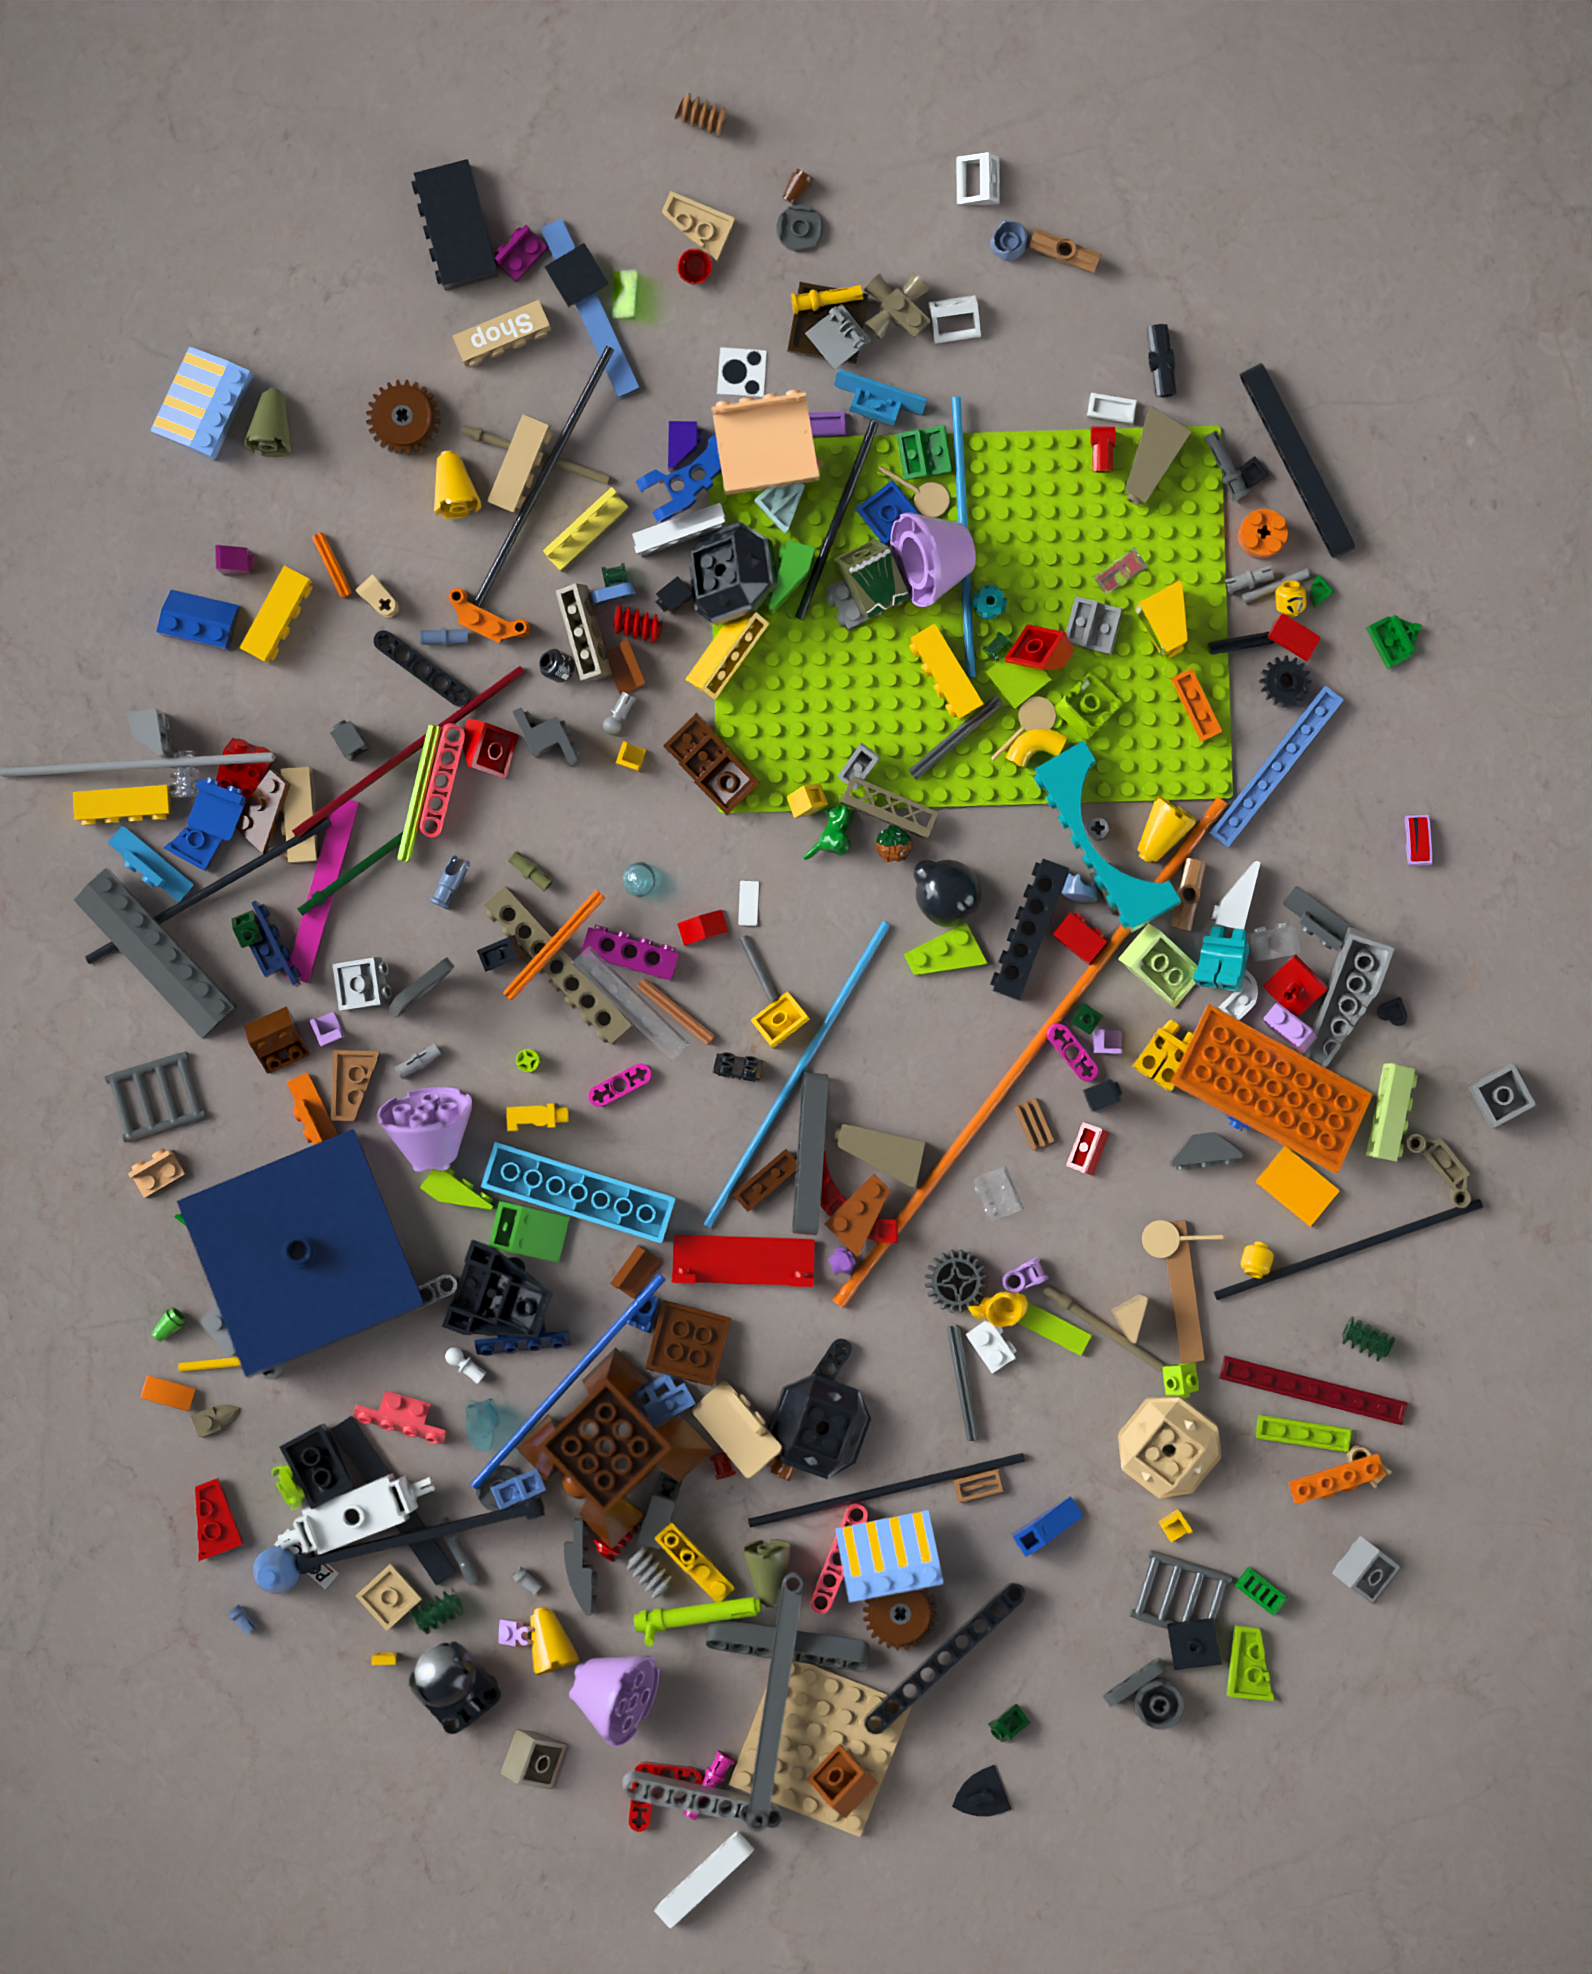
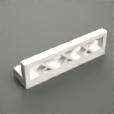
[632,503,728,557]

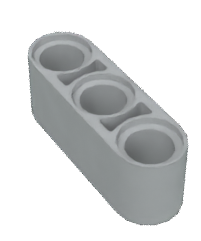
[403,1274,459,1316]

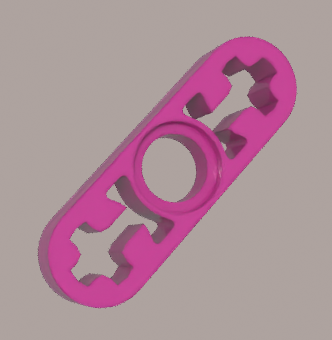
[1047,1023,1098,1082]
[588,1064,651,1107]

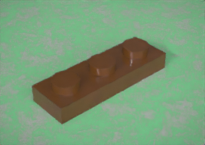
[732,1149,796,1212]

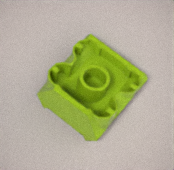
[1055,672,1122,739]

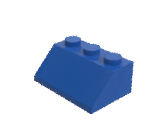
[156,589,240,651]

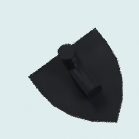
[952,1765,1011,1816]

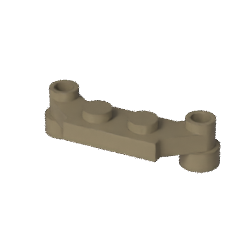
[1406,1134,1471,1208]

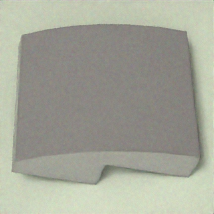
[1066,596,1124,655]

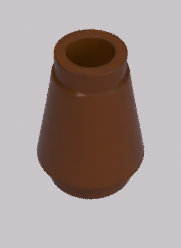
[782,168,813,205]

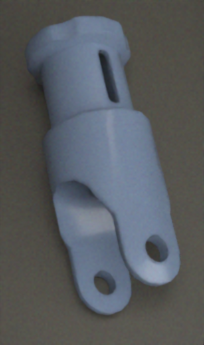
[429,855,470,910]

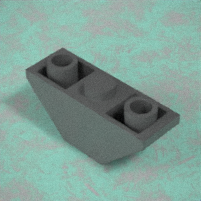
[1170,1132,1243,1170]

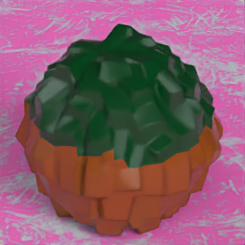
[875,825,913,862]

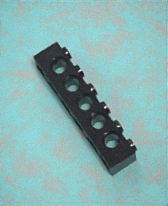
[990,858,1069,1001]

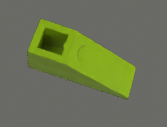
[420,1167,495,1209]

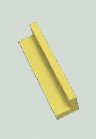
[543,487,629,572]

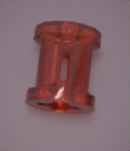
[710,1452,736,1480]

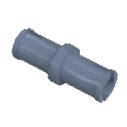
[420,628,468,647]

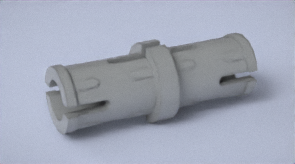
[1225,565,1274,594]
[394,1043,442,1080]

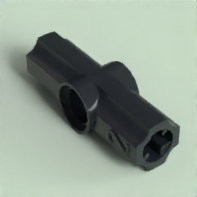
[1147,324,1177,398]

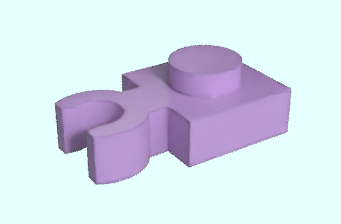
[499,1619,535,1646]

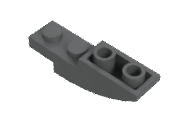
[564,1518,597,1616]

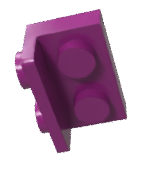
[495,225,548,282]

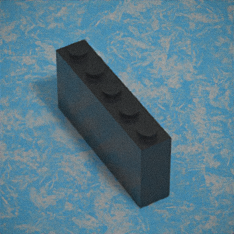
[411,159,499,290]

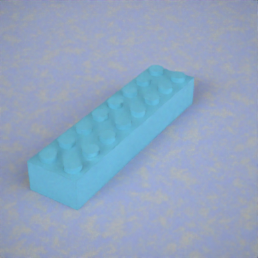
[481,1142,676,1243]

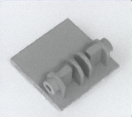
[805,304,871,370]

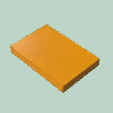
[1255,1146,1340,1227]

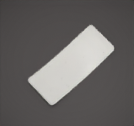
[738,881,759,926]

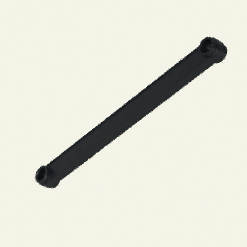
[295,1496,545,1574]

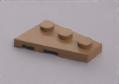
[331,1050,381,1121]

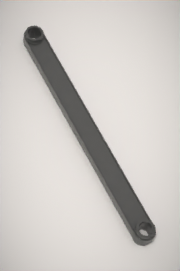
[747,1572,804,1832]

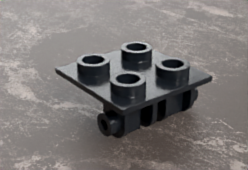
[713,1052,763,1082]

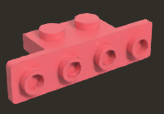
[354,1391,446,1444]

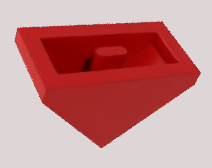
[677,909,729,946]

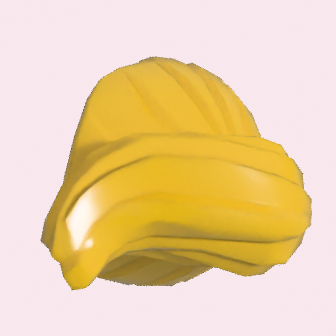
[968,1292,1028,1327]

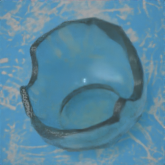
[622,861,661,897]

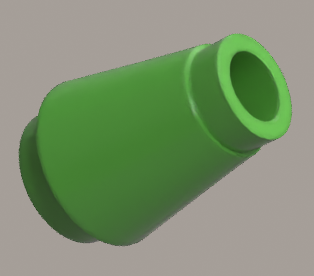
[151,1307,186,1342]

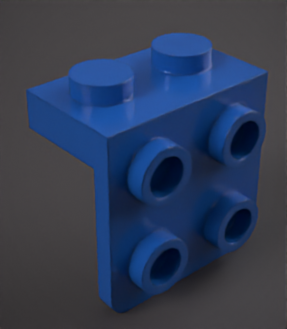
[187,777,247,841]

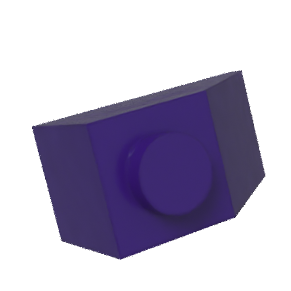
[668,421,702,472]

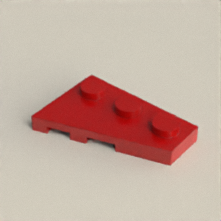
[195,1478,244,1562]

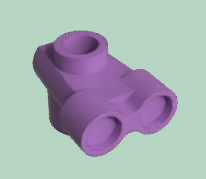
[828,1247,856,1275]

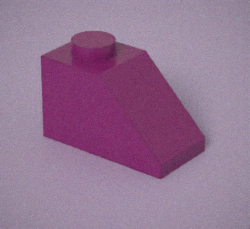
[215,545,255,575]

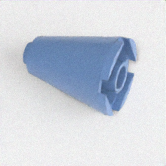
[253,1546,300,1594]

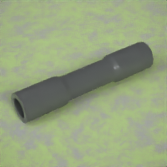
[435,1517,481,1586]

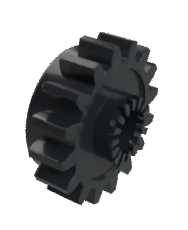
[1259,655,1312,708]

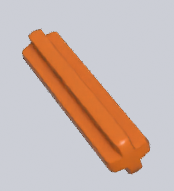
[312,532,352,598]

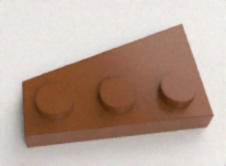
[825,1173,891,1257]

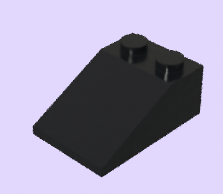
[279,1423,354,1510]

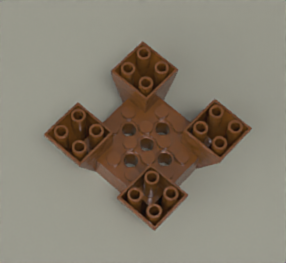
[515,1347,713,1549]

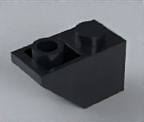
[1082,1079,1123,1112]

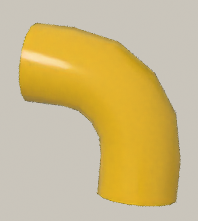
[1005,728,1068,768]

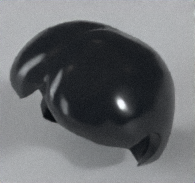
[913,859,981,927]

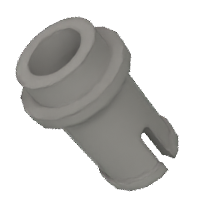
[512,1566,542,1596]

